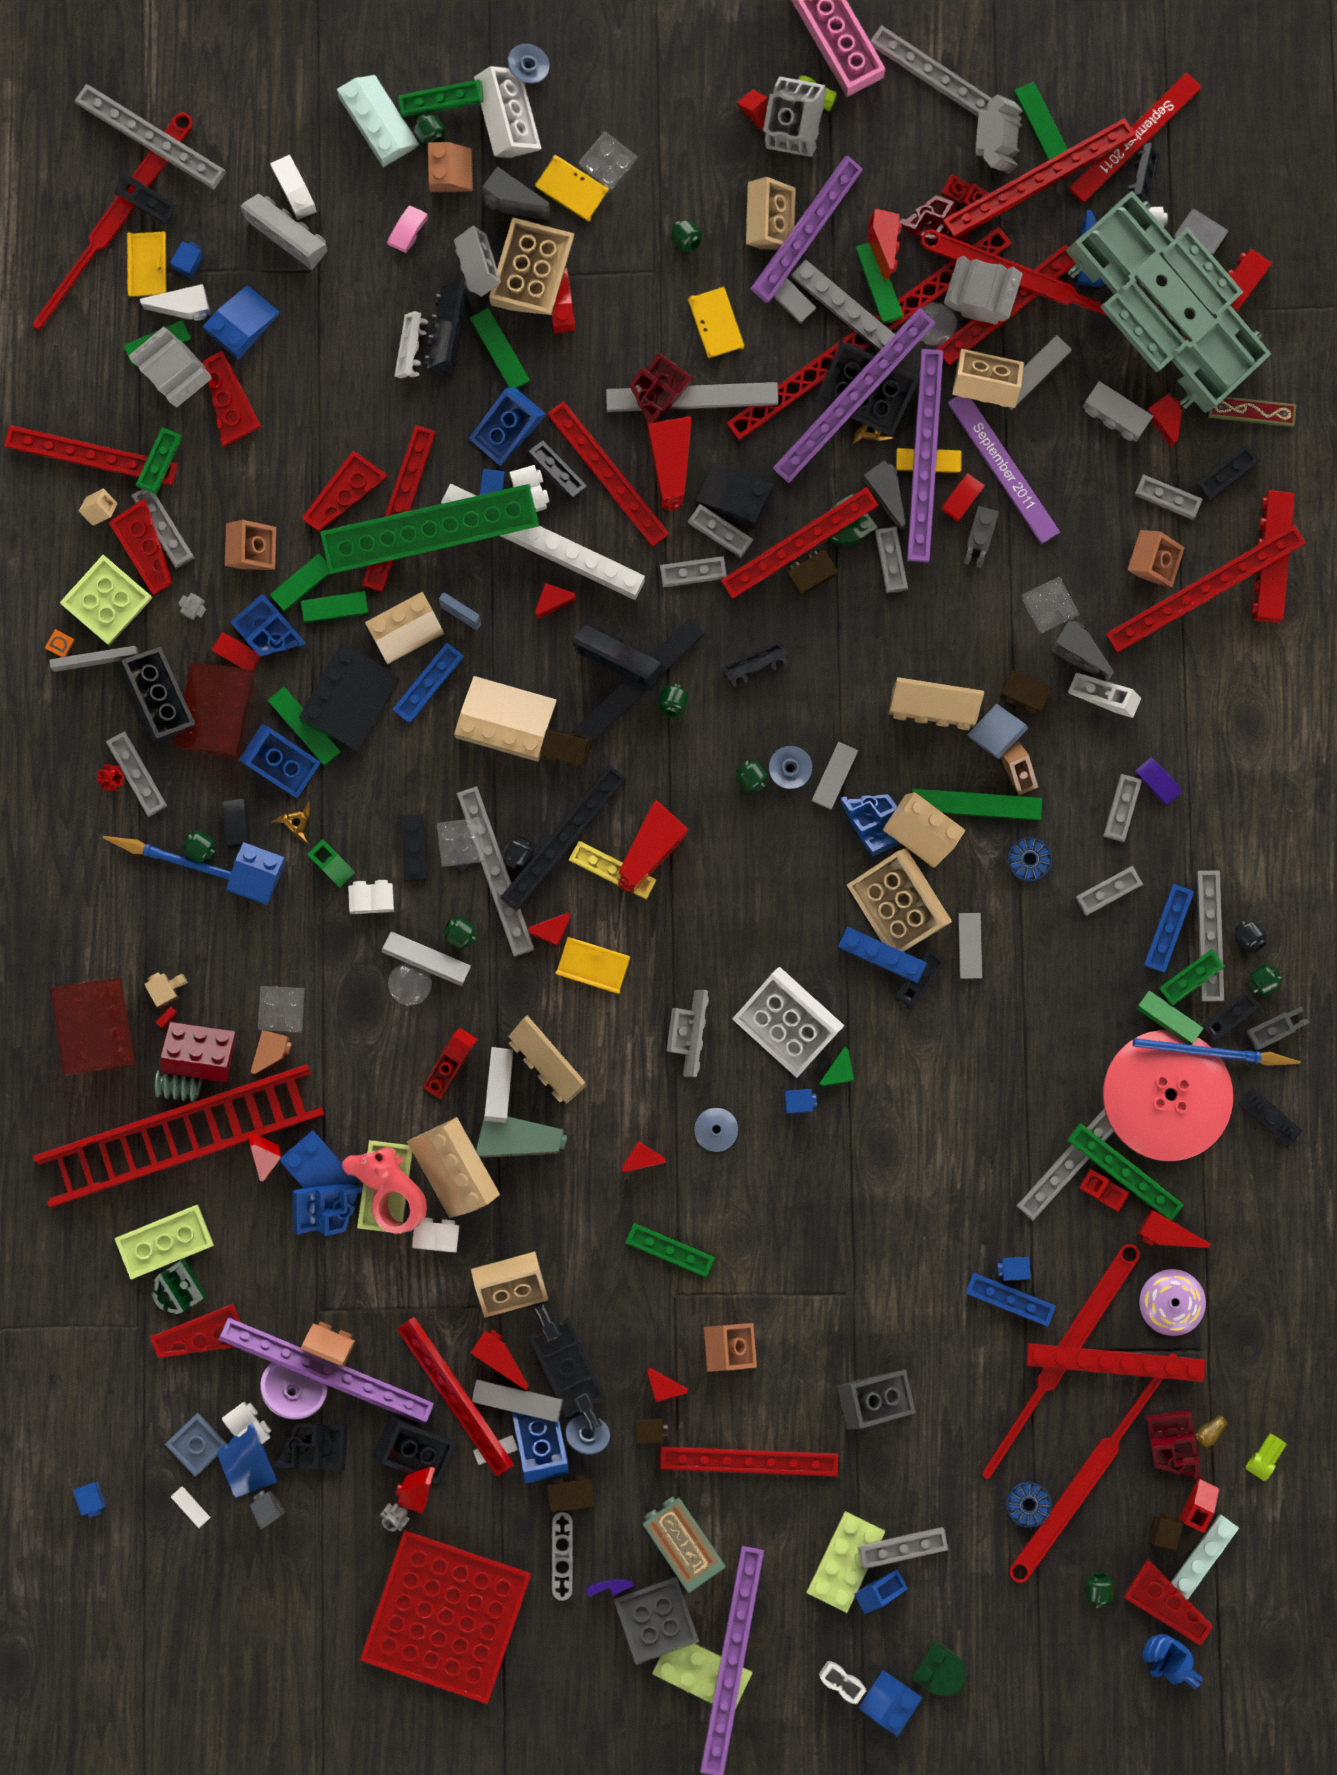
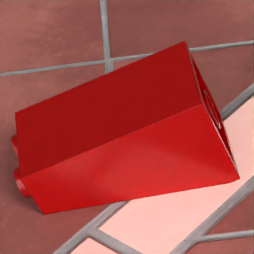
[648,416,691,511]
[617,800,689,893]

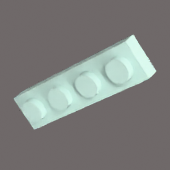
[1171,1514,1239,1599]

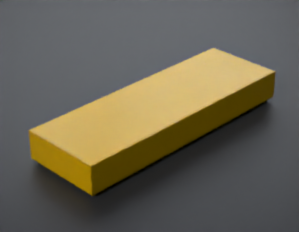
[896,448,961,473]

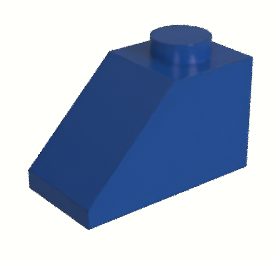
[854,1569,908,1614]

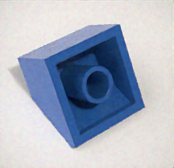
[226,842,284,905]
[858,1670,922,1736]

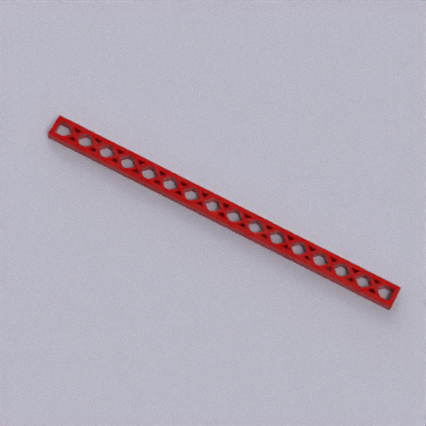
[726,227,1012,441]

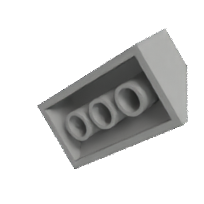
[241,194,328,270]

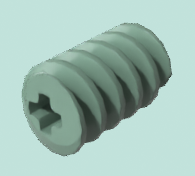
[154,1070,203,1103]

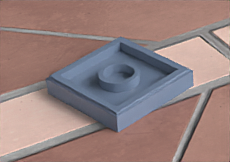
[439,593,481,630]
[967,704,1028,759]
[165,1413,227,1477]

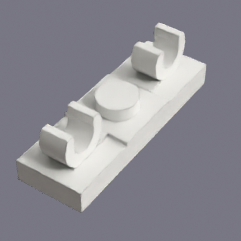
[395,311,428,378]

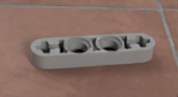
[552,1511,573,1601]

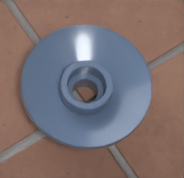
[508,44,549,83]
[769,746,812,789]
[694,1108,738,1152]
[566,1415,610,1454]

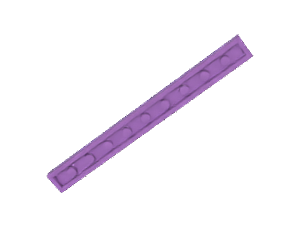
[773,307,936,483]
[907,349,943,562]
[219,1318,434,1425]
[700,1546,764,1775]

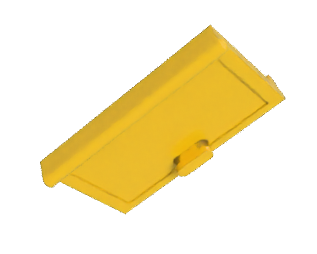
[535,155,609,221]
[127,232,166,297]
[688,287,744,358]
[555,937,630,994]

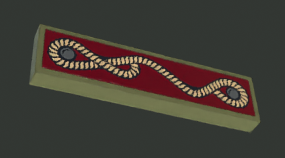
[1208,397,1296,427]

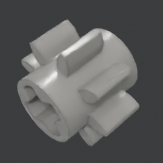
[178,593,206,620]
[380,1503,409,1531]

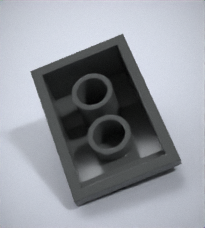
[482,167,551,220]
[1050,621,1114,682]
[837,1370,916,1429]

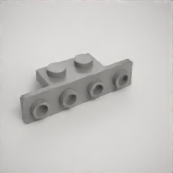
[666,990,709,1077]

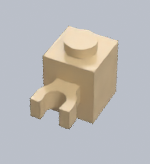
[144,973,188,1009]

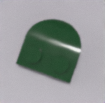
[829,493,878,547]
[152,1259,208,1314]
[911,1641,967,1697]

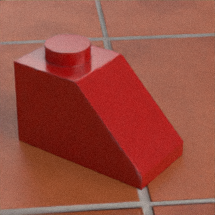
[1147,394,1182,447]
[395,1467,435,1513]

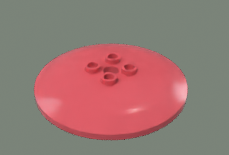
[1103,1030,1233,1161]

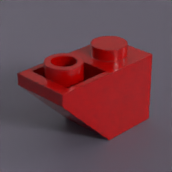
[1179,1478,1219,1533]

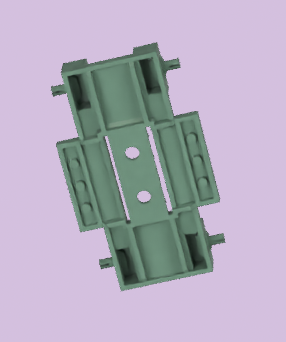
[1065,191,1271,413]

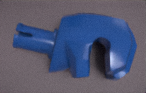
[1142,1634,1203,1689]

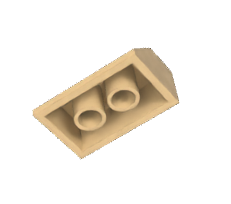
[746,177,795,250]
[952,349,1024,408]
[365,592,444,665]
[883,792,965,868]
[471,1252,548,1318]

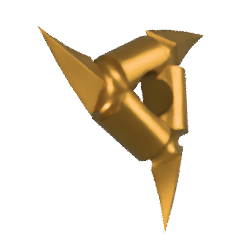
[852,424,894,445]
[271,801,310,844]

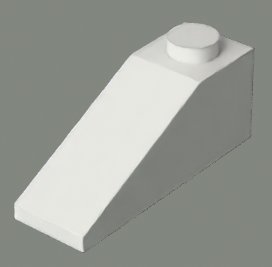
[271,155,316,221]
[140,284,211,320]
[1068,673,1141,718]

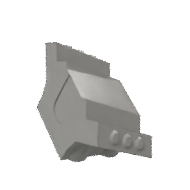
[763,77,827,157]
[976,94,1023,174]
[944,256,1023,324]
[129,327,212,407]

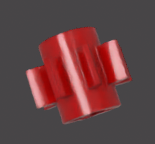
[97,764,124,791]

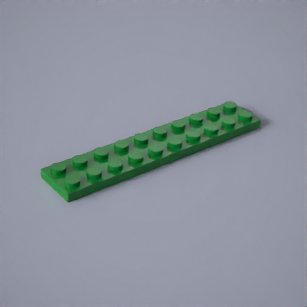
[320,484,540,574]

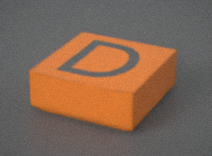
[45,629,75,658]

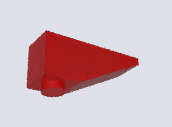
[552,268,575,334]
[1137,1210,1210,1248]
[471,1330,529,1390]

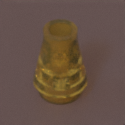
[1195,1415,1228,1448]

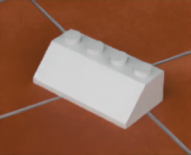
[474,66,541,158]

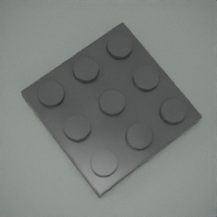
[614,1577,699,1665]

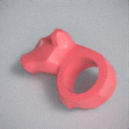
[342,1147,427,1234]

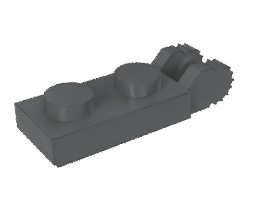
[964,506,999,568]
[1246,1006,1310,1051]

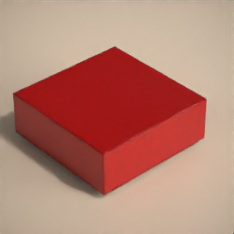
[155,1006,179,1029]

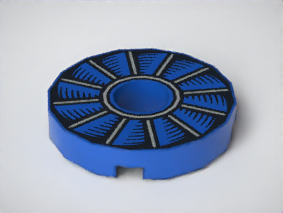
[1008,838,1052,881]
[1006,1482,1051,1527]

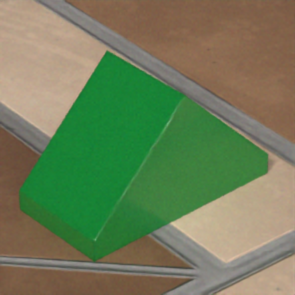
[819,1047,854,1087]

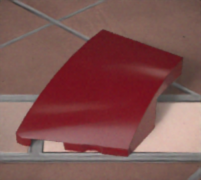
[899,195,973,246]
[629,352,694,424]
[1146,1410,1201,1480]

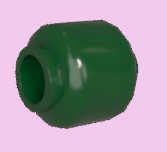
[414,115,446,146]
[671,220,702,252]
[658,684,688,718]
[735,760,767,793]
[181,831,215,863]
[443,917,476,949]
[1249,964,1283,996]
[1085,1573,1115,1608]

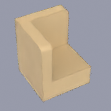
[79,488,118,525]

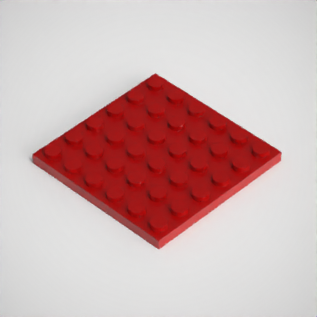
[360,1530,531,1704]

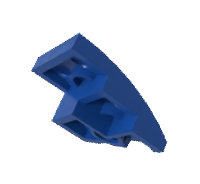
[230,593,305,656]
[841,794,901,857]
[293,1185,363,1236]
[217,1423,277,1498]

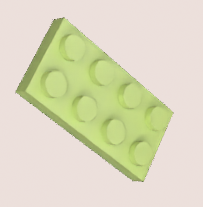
[357,1140,413,1234]
[115,1205,214,1280]
[806,1511,885,1613]
[652,1644,752,1709]

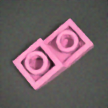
[387,206,428,253]

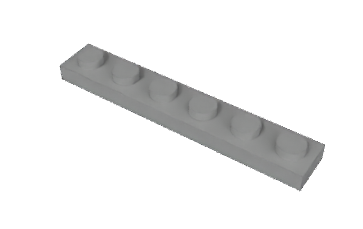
[791,260,895,351]
[1197,871,1224,1002]

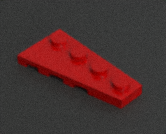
[204,351,262,447]
[302,451,388,533]
[108,499,173,595]
[150,1303,241,1358]
[1124,1559,1213,1646]

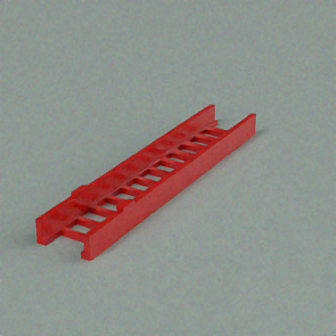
[33,1064,325,1207]

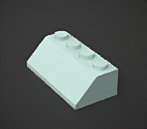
[337,75,419,167]

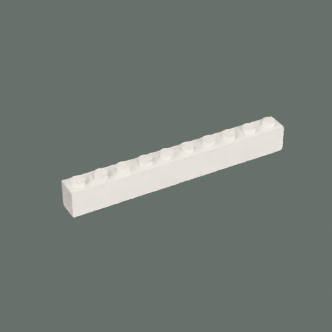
[441,483,645,600]

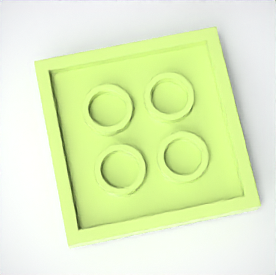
[60,555,152,646]

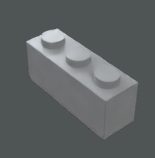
[454,226,501,297]
[1083,381,1153,442]

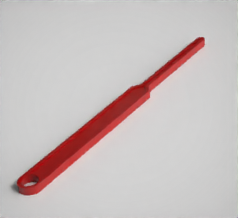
[33,113,193,330]
[921,230,1107,316]
[982,1244,1140,1478]
[1009,1354,1177,1583]

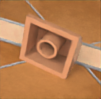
[428,142,473,192]
[225,520,276,570]
[1128,530,1185,588]
[300,1321,355,1366]
[704,1323,757,1372]

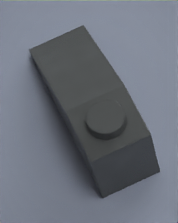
[863,460,905,531]
[250,1490,286,1530]

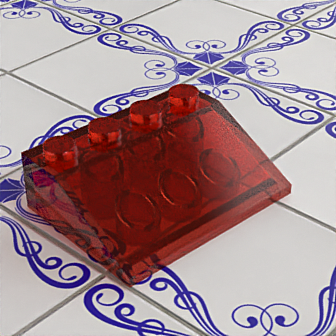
[174,663,255,759]
[50,978,135,1076]

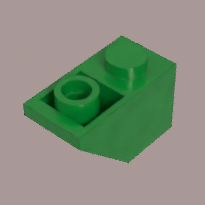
[307,839,355,888]

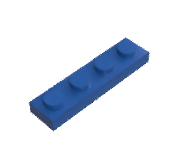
[393,643,464,724]
[1143,884,1194,973]
[838,927,927,984]
[965,1273,1056,1327]

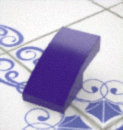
[1135,757,1183,806]
[585,1579,633,1597]

